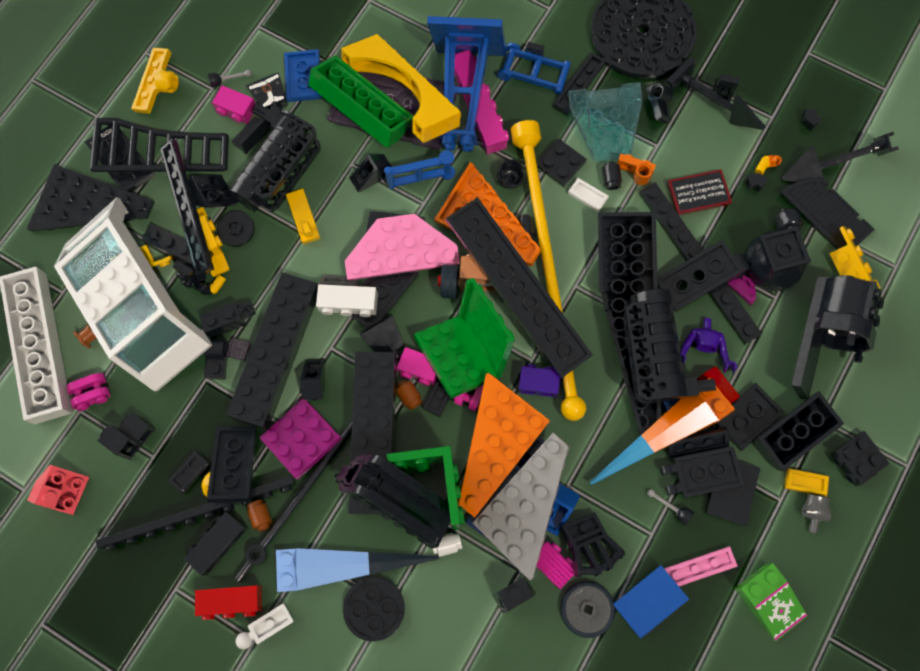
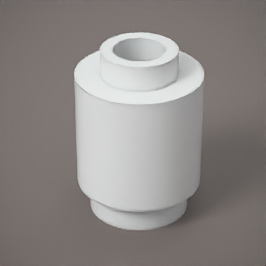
[433,532,462,557]

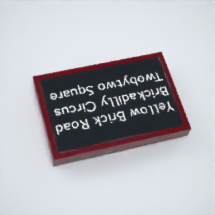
[667,169,732,216]

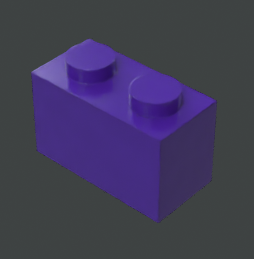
[518,364,560,398]

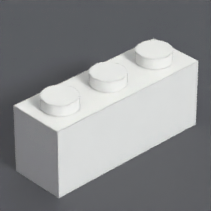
[316,284,378,317]

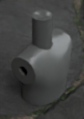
[801,493,831,533]

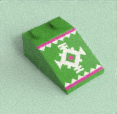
[734,563,807,641]

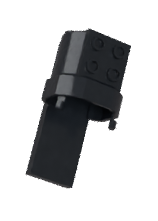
[791,275,884,399]

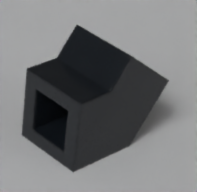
[802,109,822,131]
[745,173,768,192]

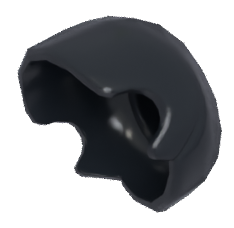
[497,159,525,189]

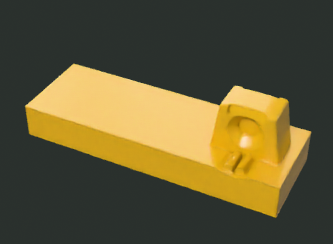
[286,188,321,245]

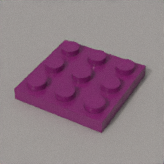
[260,398,342,480]

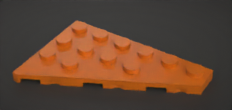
[434,162,541,267]
[459,373,550,518]

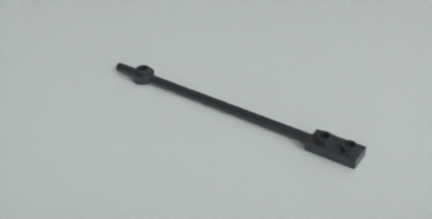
[234,408,353,583]

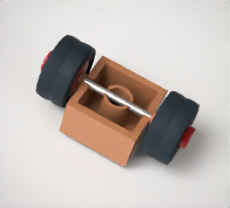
[438,254,504,302]

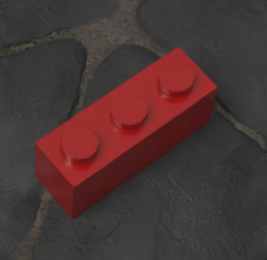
[195,585,262,620]

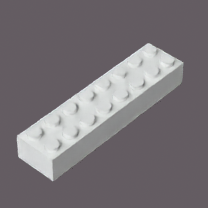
[0,267,72,424]

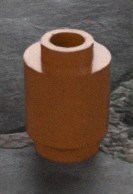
[396,380,423,410]
[247,500,272,532]

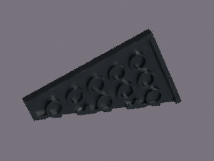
[27,164,155,232]

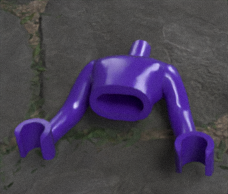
[680,318,737,374]

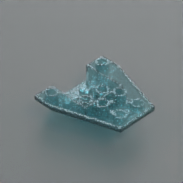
[568,82,642,162]

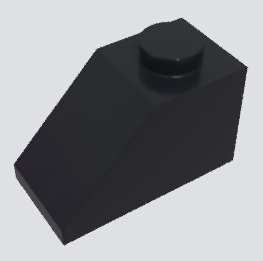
[350,154,392,192]
[300,359,325,400]

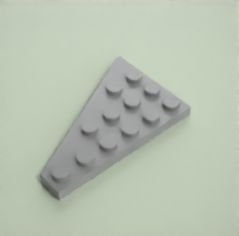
[473,432,570,581]

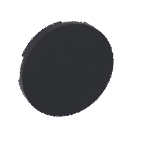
[343,577,405,641]

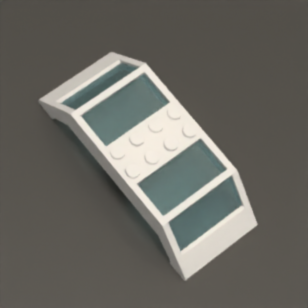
[54,197,212,391]

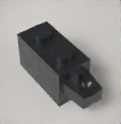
[199,302,257,339]

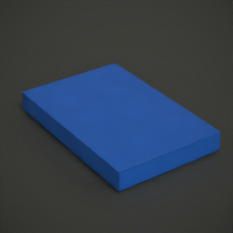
[284,49,323,102]
[613,565,689,639]

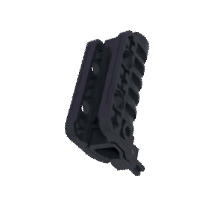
[228,103,321,213]
[334,454,451,549]

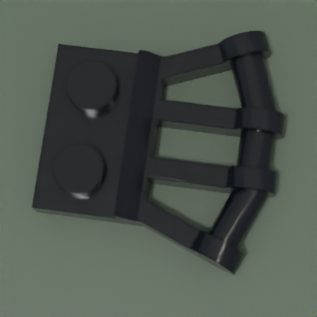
[559,512,625,577]

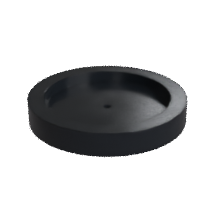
[217,211,255,247]

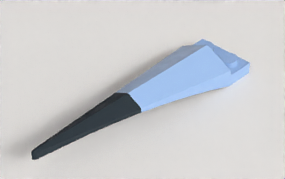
[276,548,440,592]

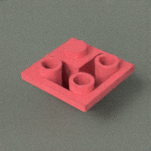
[27,465,89,515]

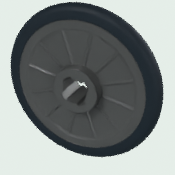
[561,581,615,638]

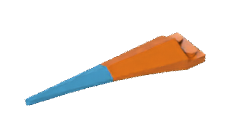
[590,378,735,484]

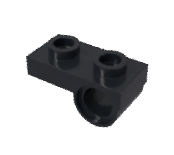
[647,84,673,124]
[173,261,206,291]

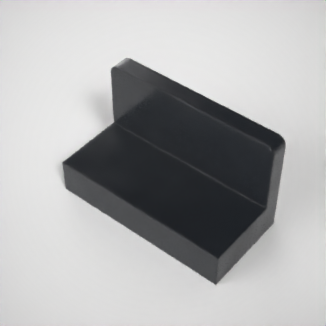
[231,116,270,155]

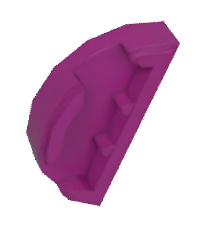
[728,275,756,306]

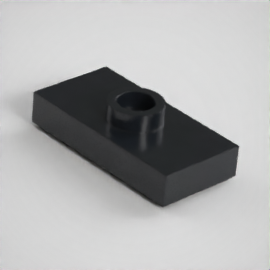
[167,450,211,494]

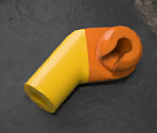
[755,155,782,175]

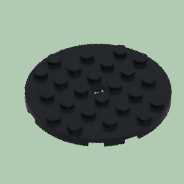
[591,0,697,78]

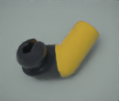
[198,275,226,295]

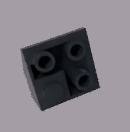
[189,175,238,208]

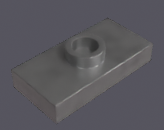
[319,275,359,286]

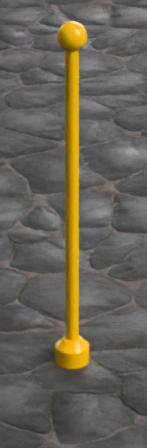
[510,120,586,421]

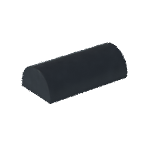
[755,391,844,471]

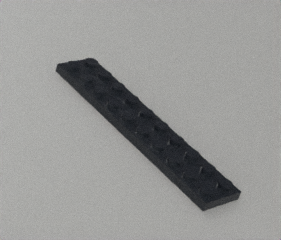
[445,197,593,379]

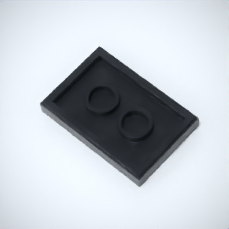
[715,383,784,451]
[705,461,761,527]

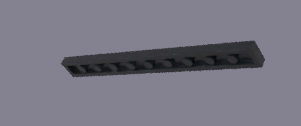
[639,182,762,345]
[96,476,297,551]

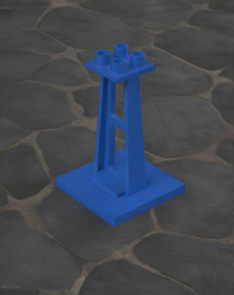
[427,16,507,152]

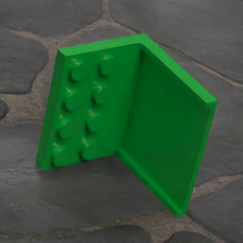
[414,278,515,399]
[387,446,465,530]

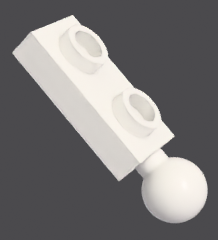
[235,603,295,650]

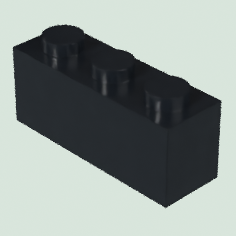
[184,511,249,576]

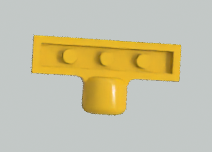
[131,48,179,114]

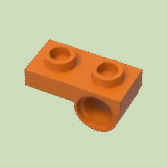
[617,154,656,185]

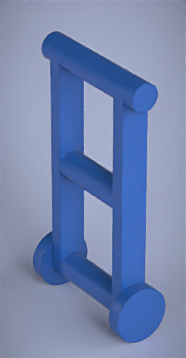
[497,43,571,95]
[384,150,455,189]

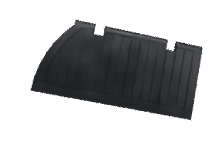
[780,177,875,250]

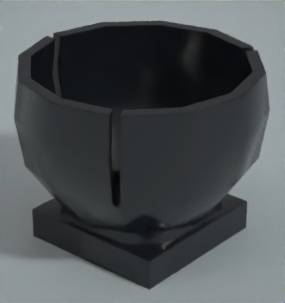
[743,226,811,292]

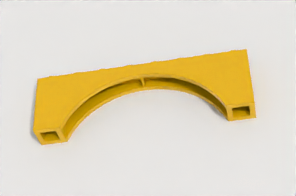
[341,34,461,143]

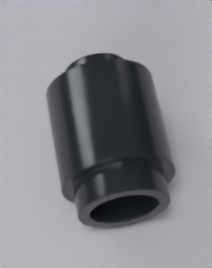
[602,162,622,190]
[517,214,536,241]

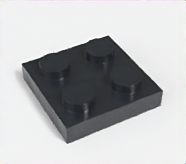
[537,138,587,188]

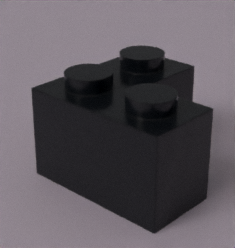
[97,412,155,460]

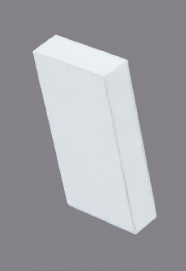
[568,178,609,213]

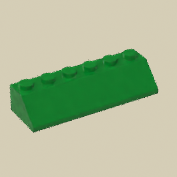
[308,55,414,148]

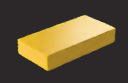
[784,468,829,497]

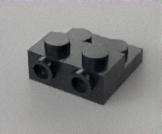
[830,431,890,487]

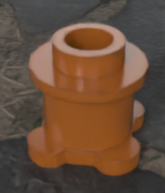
[73,324,97,349]

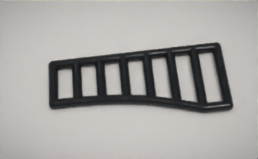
[90,118,229,172]

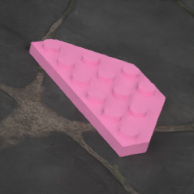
[345,214,460,281]

